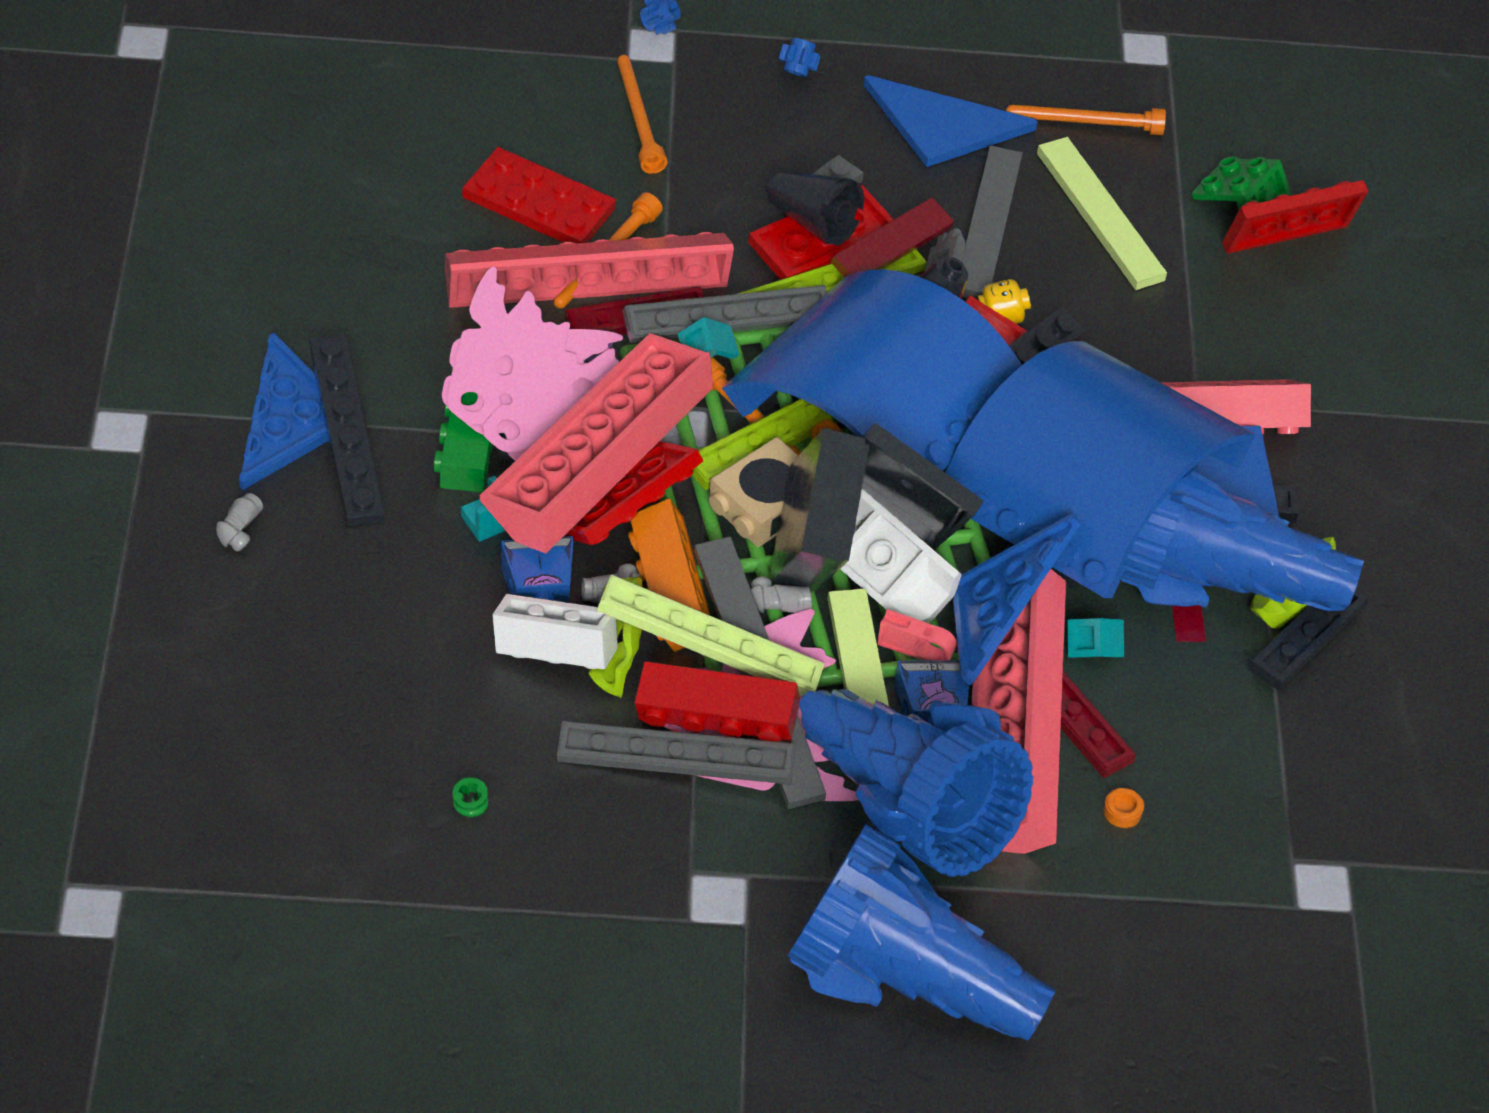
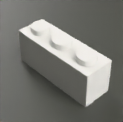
[493,594,618,669]

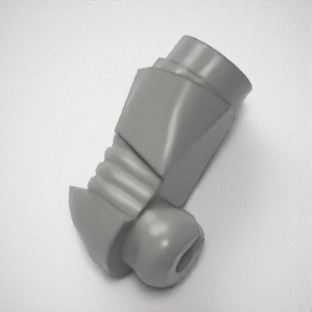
[216,493,263,551]
[581,564,642,605]
[751,577,812,613]

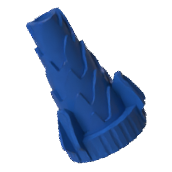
[1121,463,1364,611]
[799,689,1034,877]
[787,824,1056,1041]

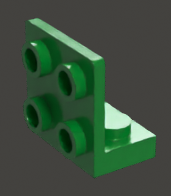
[1192,156,1291,210]

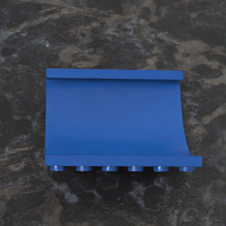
[722,269,1022,484]
[945,341,1255,598]

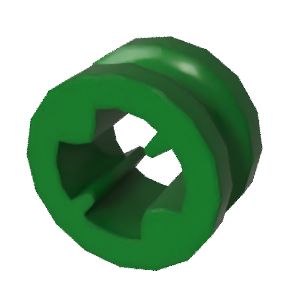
[452,777,489,817]

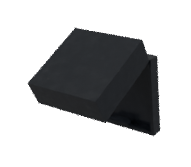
[769,423,984,592]

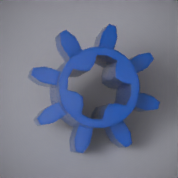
[640,0,681,35]
[778,38,821,77]

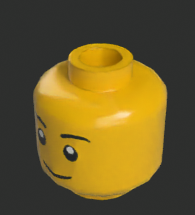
[978,279,1031,324]

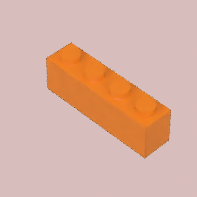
[628,498,710,652]

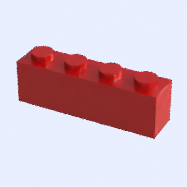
[635,662,800,742]

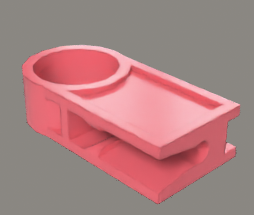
[877,609,957,661]

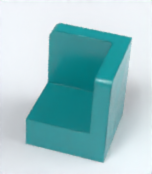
[677,317,739,359]
[461,476,505,542]
[1068,618,1124,658]

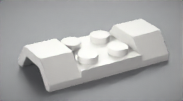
[841,489,962,623]

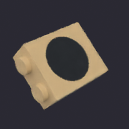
[709,437,798,547]

